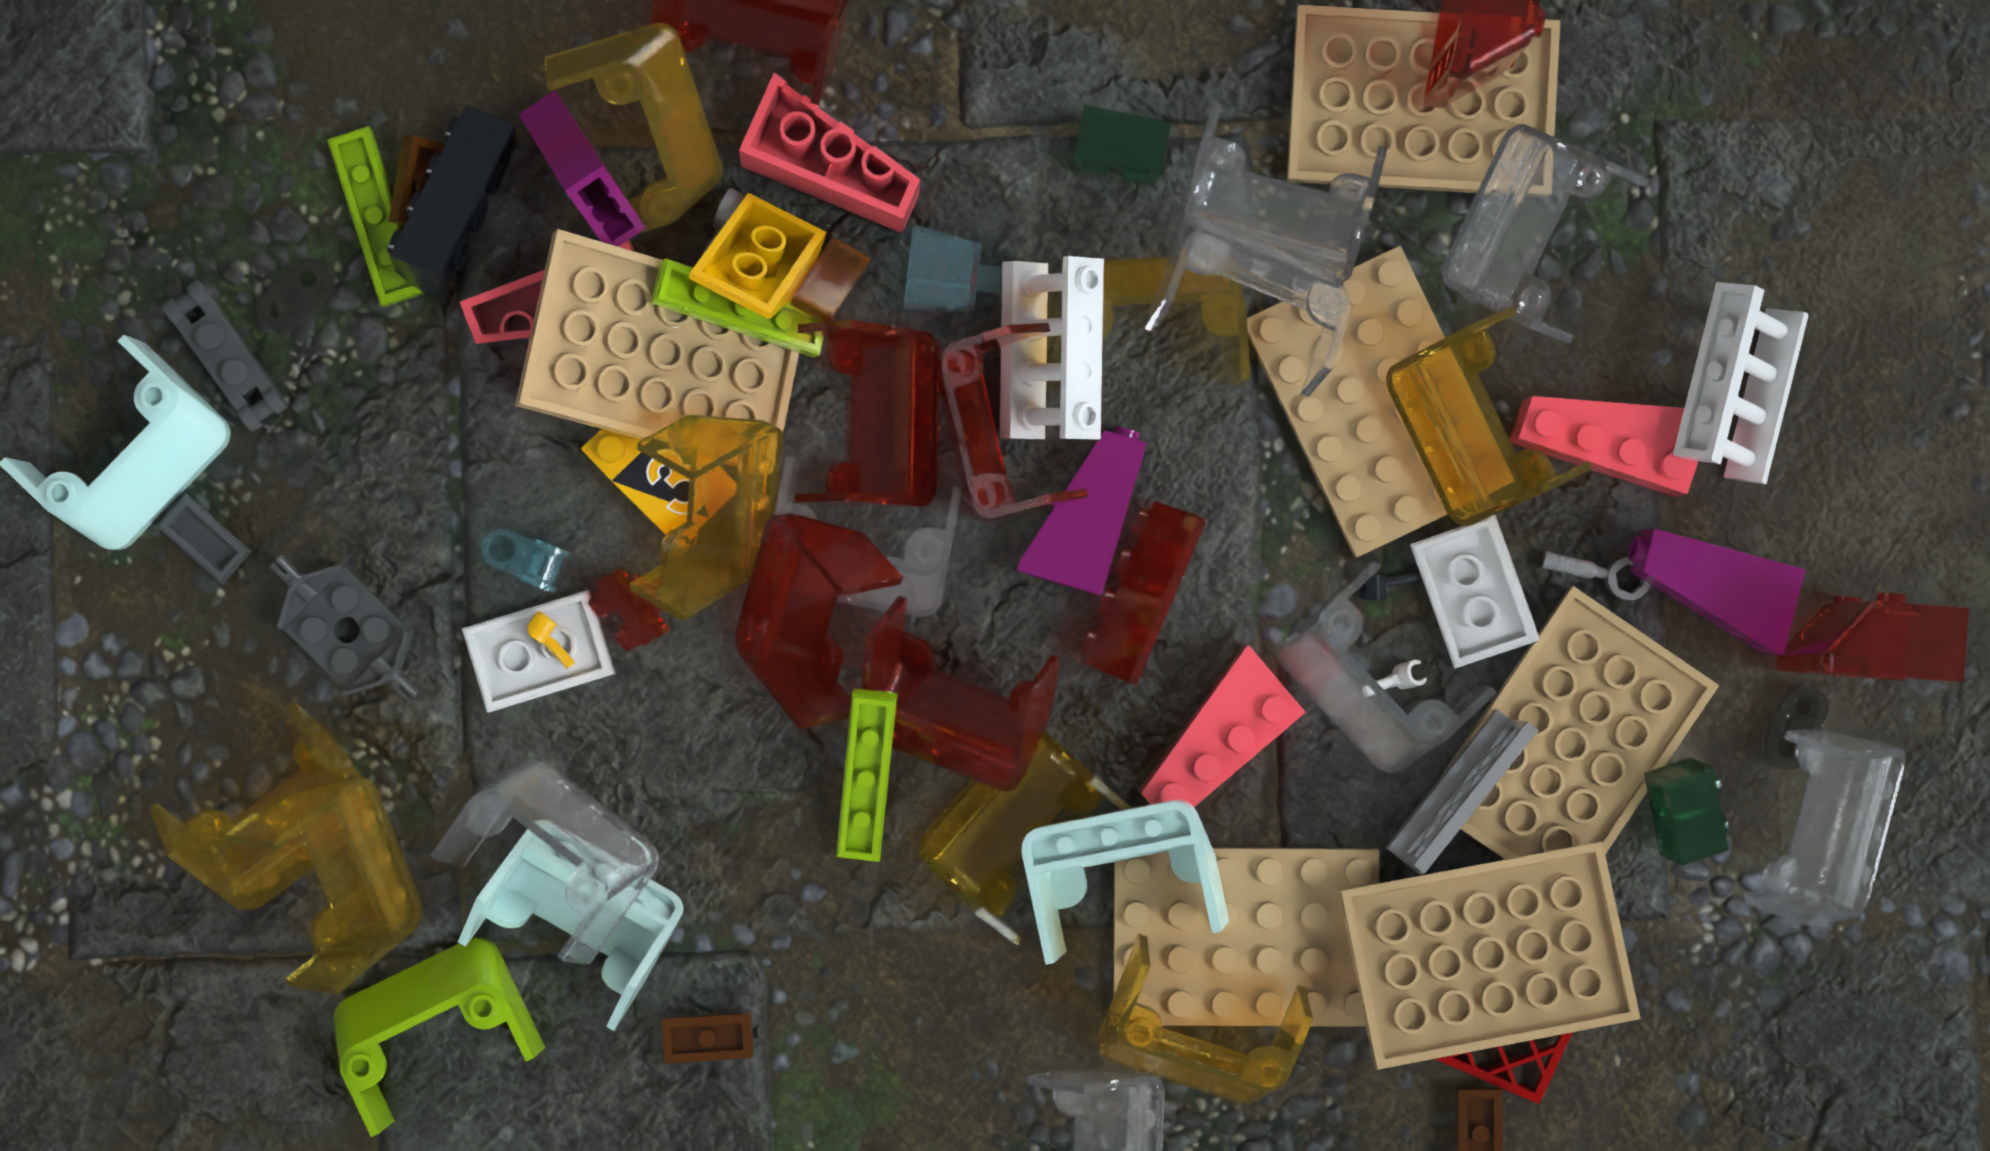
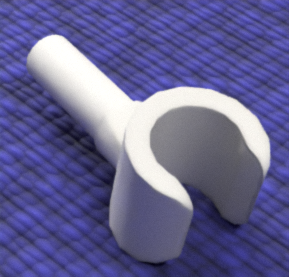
[1363,660,1427,696]

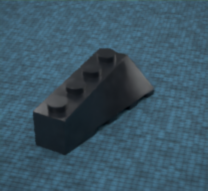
[388,104,518,307]

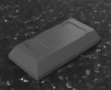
[157,494,252,585]

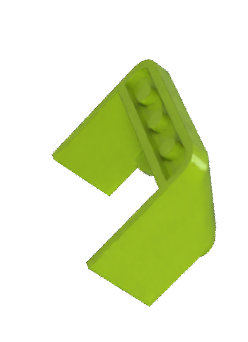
[333,936,546,1137]

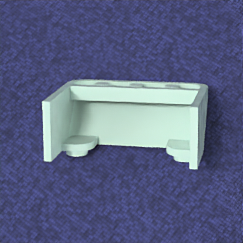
[0,335,231,550]
[1021,800,1229,965]
[458,822,683,1031]

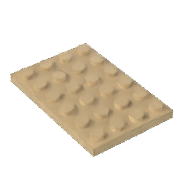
[1286,5,1560,197]
[515,229,809,474]
[1241,246,1515,558]
[1439,586,1719,860]
[1339,842,1641,1070]
[1113,847,1379,1027]

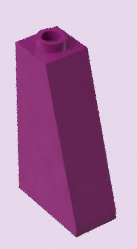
[518,90,646,247]
[1016,426,1147,596]
[1628,529,1806,655]

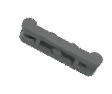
[161,279,289,433]

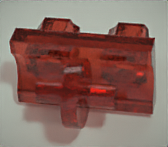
[588,568,670,652]

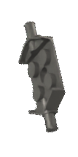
[269,555,420,705]

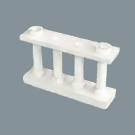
[1000,256,1104,439]
[1673,282,1809,484]

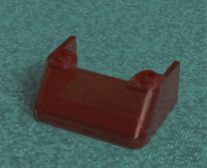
[646,0,850,105]
[1423,0,1546,108]
[795,319,939,507]
[936,323,1088,523]
[735,513,903,729]
[1776,593,1969,682]
[862,596,1060,792]

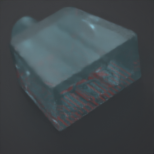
[903,225,1002,314]

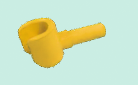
[527,611,575,669]

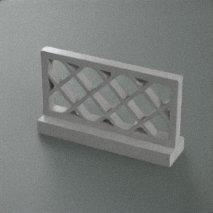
[1385,709,1538,876]

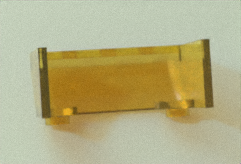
[544,23,723,234]
[1102,255,1250,387]
[1386,306,1593,526]
[630,414,783,622]
[149,701,382,910]
[919,723,1132,946]
[224,776,423,995]
[1099,933,1313,1104]

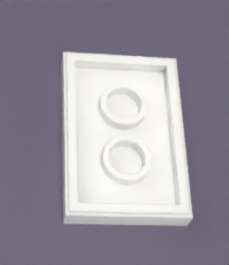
[1410,515,1540,669]
[462,590,615,713]

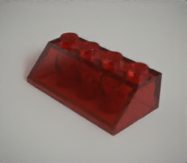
[1080,501,1207,686]

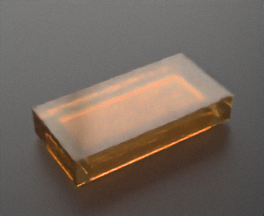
[790,237,871,325]

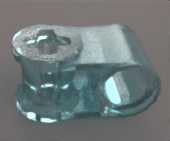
[481,529,571,593]

